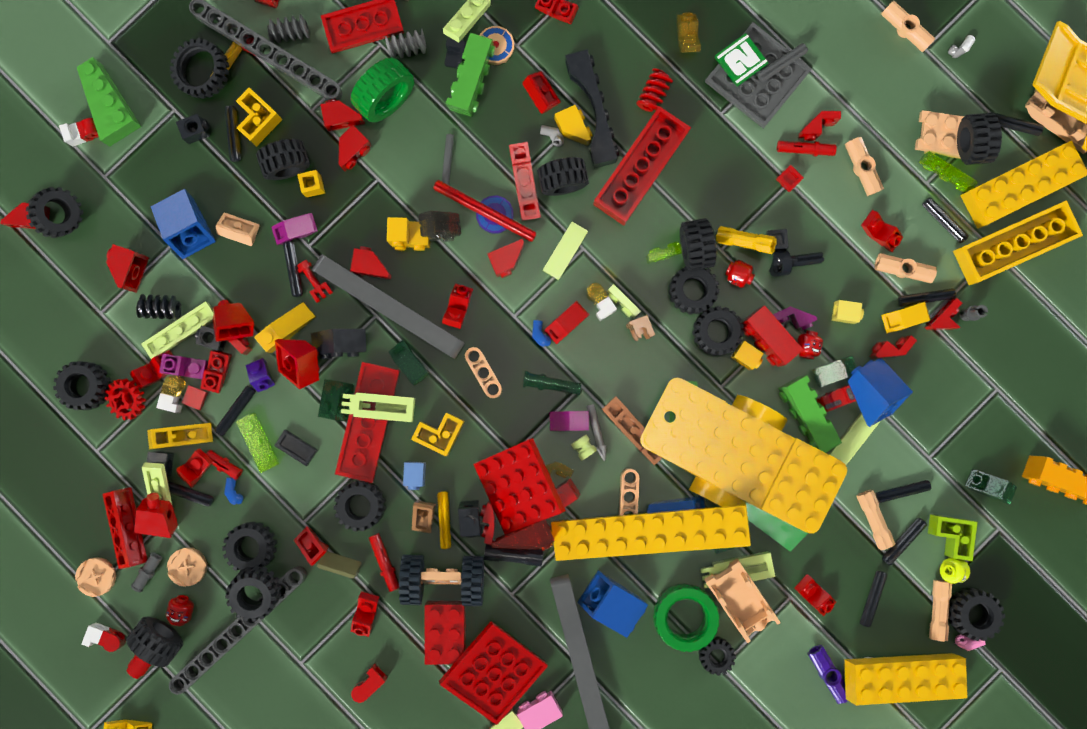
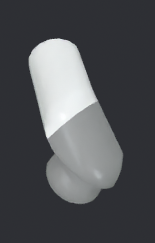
[948,35,975,58]

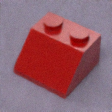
[106,244,149,293]
[275,339,320,389]

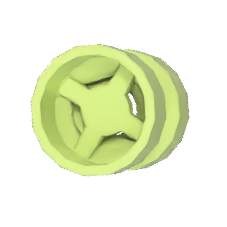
[571,434,597,461]

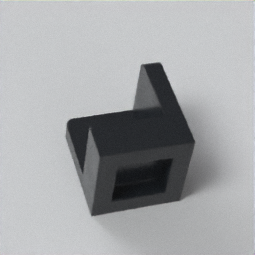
[444,38,466,69]
[766,229,789,251]

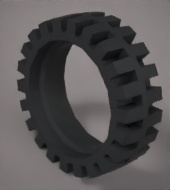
[170,38,229,99]

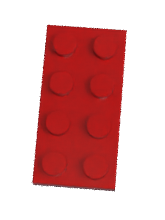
[320,0,404,54]

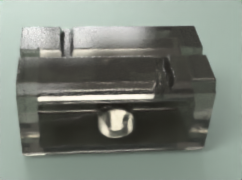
[418,210,461,242]

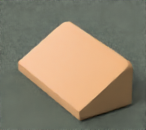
[216,212,260,246]

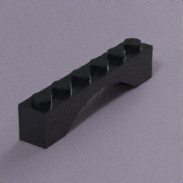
[565,49,619,169]

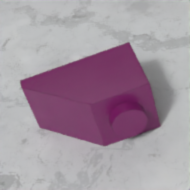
[550,411,589,431]

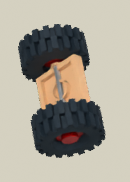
[399,555,484,606]

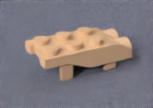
[1025,89,1087,154]
[915,110,964,159]
[704,558,781,643]

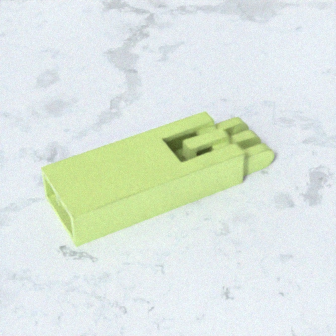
[341,393,415,422]
[700,551,775,588]

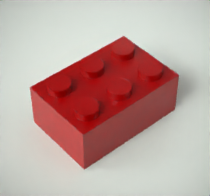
[741,305,803,367]
[425,601,466,665]

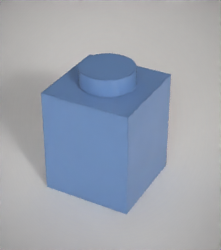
[403,462,426,490]

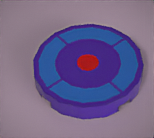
[476,195,514,234]

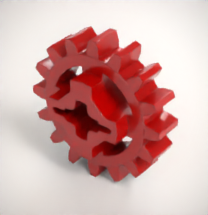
[104,378,146,421]

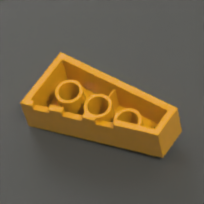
[1022,455,1087,505]

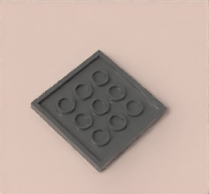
[705,22,812,129]

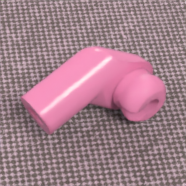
[955,635,986,651]

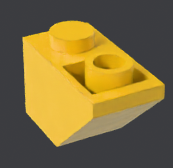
[554,105,593,145]

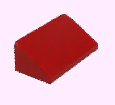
[522,71,561,114]

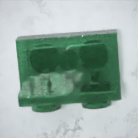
[318,379,354,422]

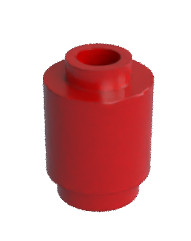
[126,655,152,679]

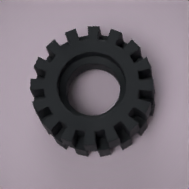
[699,637,736,676]

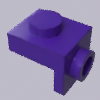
[246,358,275,392]

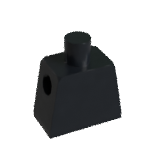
[458,500,482,538]

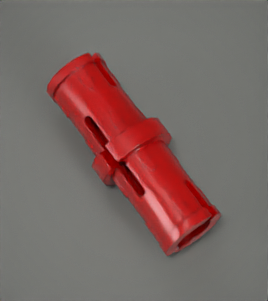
[206,450,243,480]

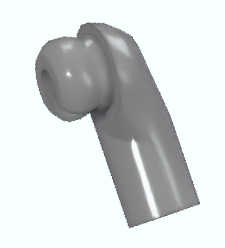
[540,125,564,147]

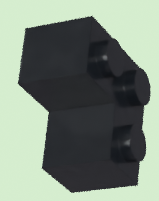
[311,329,367,359]

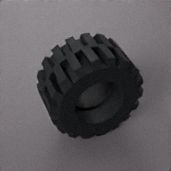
[957,113,1002,165]
[256,139,310,180]
[537,157,589,196]
[26,187,83,238]
[680,218,717,271]
[669,266,720,315]
[692,306,744,356]
[53,361,111,410]
[334,481,386,531]
[222,522,277,571]
[225,566,281,622]
[948,588,1005,641]
[126,616,183,667]

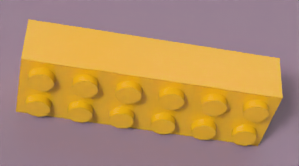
[960,140,1087,229]
[953,200,1083,285]
[844,653,967,706]

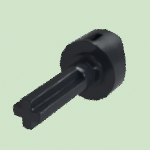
[769,249,824,277]

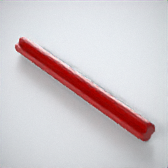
[433,180,536,242]

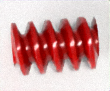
[636,68,673,112]

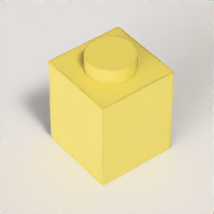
[832,300,864,324]

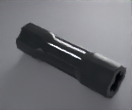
[484,543,544,567]

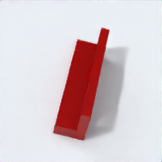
[102,487,147,569]

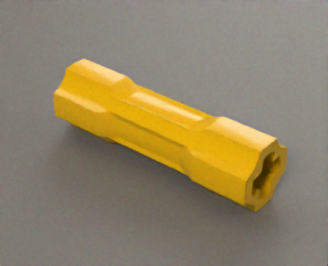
[716,226,777,254]

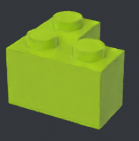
[928,514,978,561]

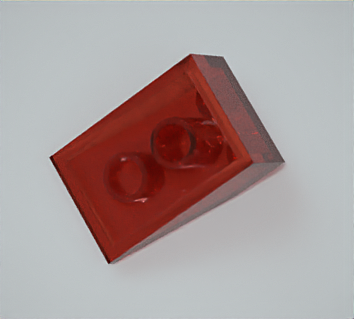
[491,519,555,550]

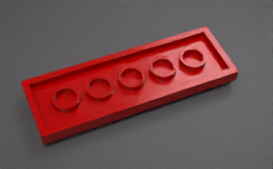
[335,362,400,483]

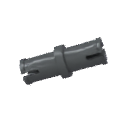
[960,305,988,321]
[131,553,162,592]

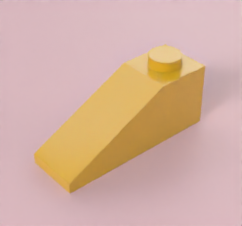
[254,302,316,353]
[147,423,213,450]

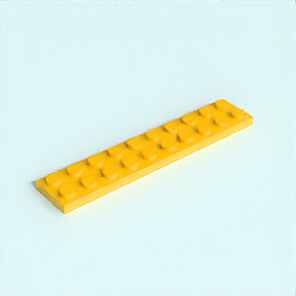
[551,505,751,561]

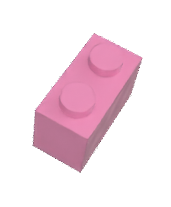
[517,691,563,729]

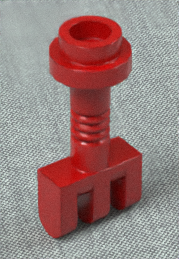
[297,260,333,303]

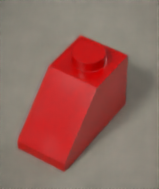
[320,99,365,131]
[0,203,50,229]
[487,239,524,278]
[350,246,391,280]

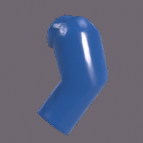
[532,320,551,347]
[224,477,243,505]

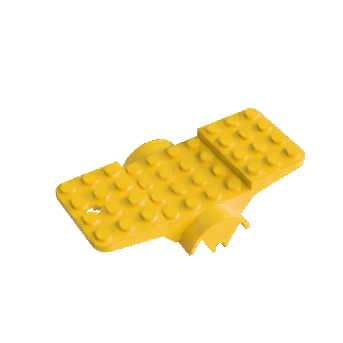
[640,378,847,533]

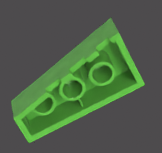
[446,33,496,117]
[77,57,142,147]
[778,375,842,453]

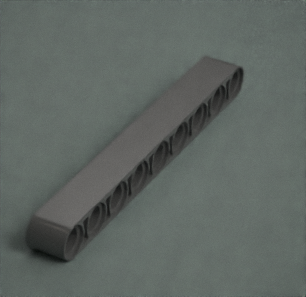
[189,0,342,101]
[312,254,465,359]
[169,566,307,695]
[550,574,610,729]

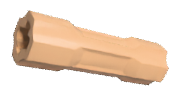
[856,490,896,550]
[929,580,952,642]

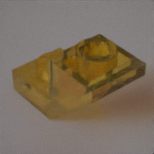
[677,12,701,53]
[545,461,574,478]

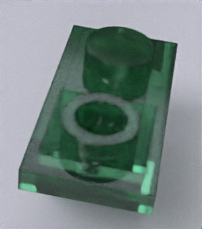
[965,469,1017,505]

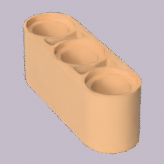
[465,347,502,398]
[619,468,639,515]

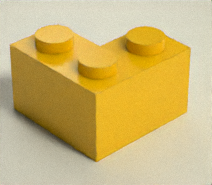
[236,88,283,147]
[387,217,431,251]
[411,413,465,456]

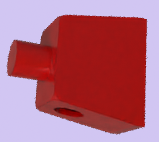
[213,300,254,342]
[556,478,581,508]
[134,493,178,538]

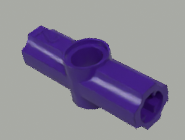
[807,645,848,704]

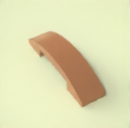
[602,396,662,465]

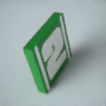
[715,33,769,87]

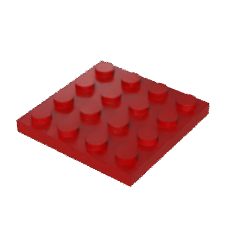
[473,438,566,534]
[439,621,548,725]

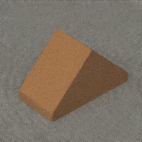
[412,500,436,533]

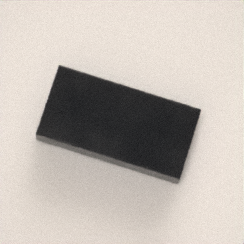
[274,429,318,466]

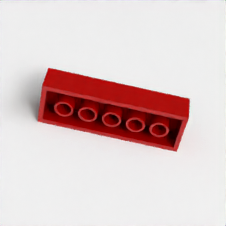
[593,106,691,226]

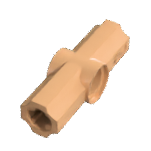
[881,1,935,52]
[845,137,884,196]
[874,253,937,284]

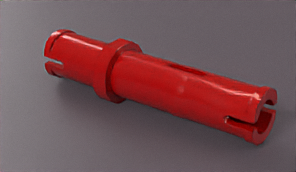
[777,140,837,157]
[368,533,399,592]

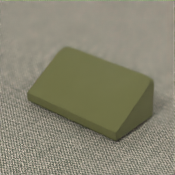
[317,551,361,579]

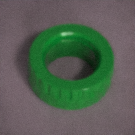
[351,57,414,122]
[653,583,720,652]

